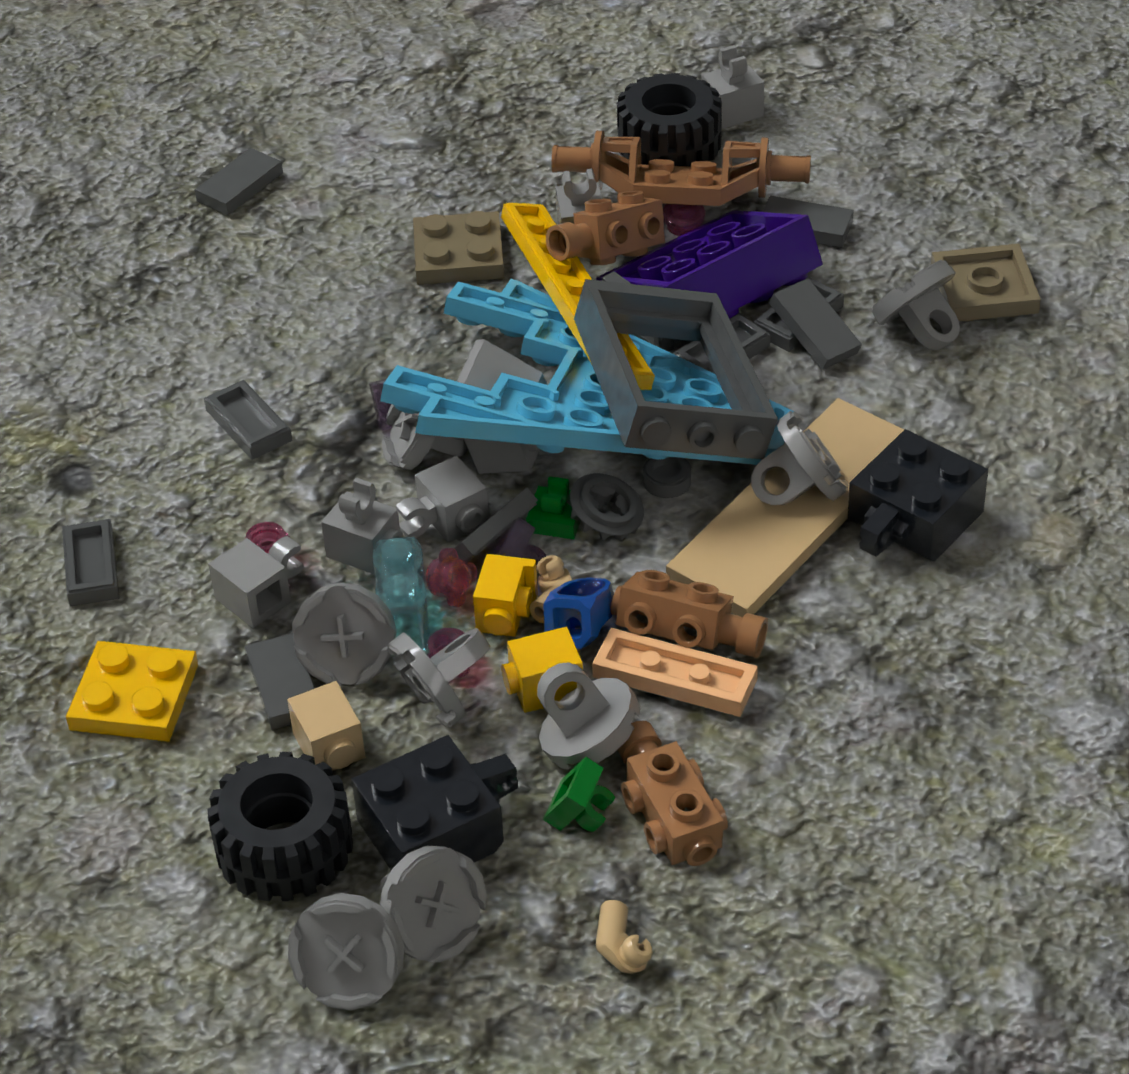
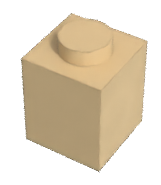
[287,681,366,771]

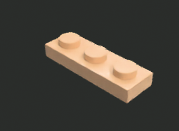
[592,628,758,717]

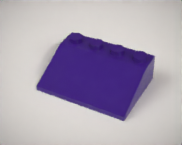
[596,210,823,319]

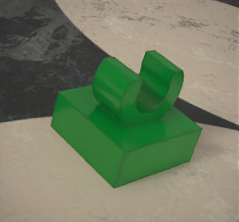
[526,476,581,540]
[542,757,615,832]

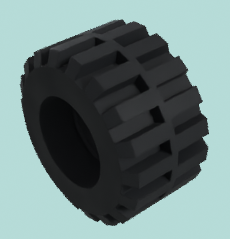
[617,73,722,167]
[207,752,353,902]

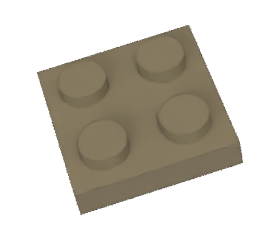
[413,211,504,285]
[931,244,1041,321]

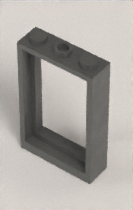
[574,279,778,459]

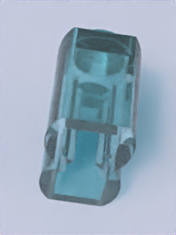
[373,536,431,651]

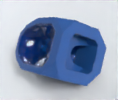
[543,578,614,649]

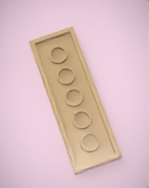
[666,398,904,617]

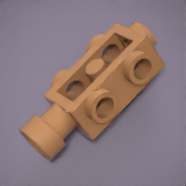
[546,191,665,265]
[611,570,768,658]
[617,721,728,866]

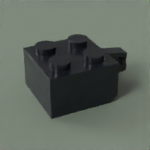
[848,429,988,561]
[351,735,518,870]

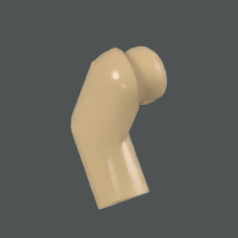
[529,555,572,623]
[596,900,653,974]

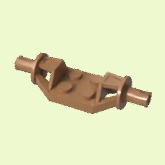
[551,130,811,206]

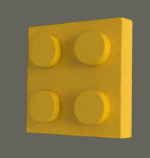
[66,641,198,742]

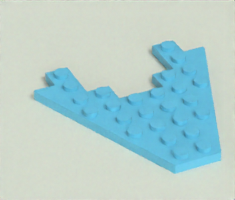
[380,279,794,465]

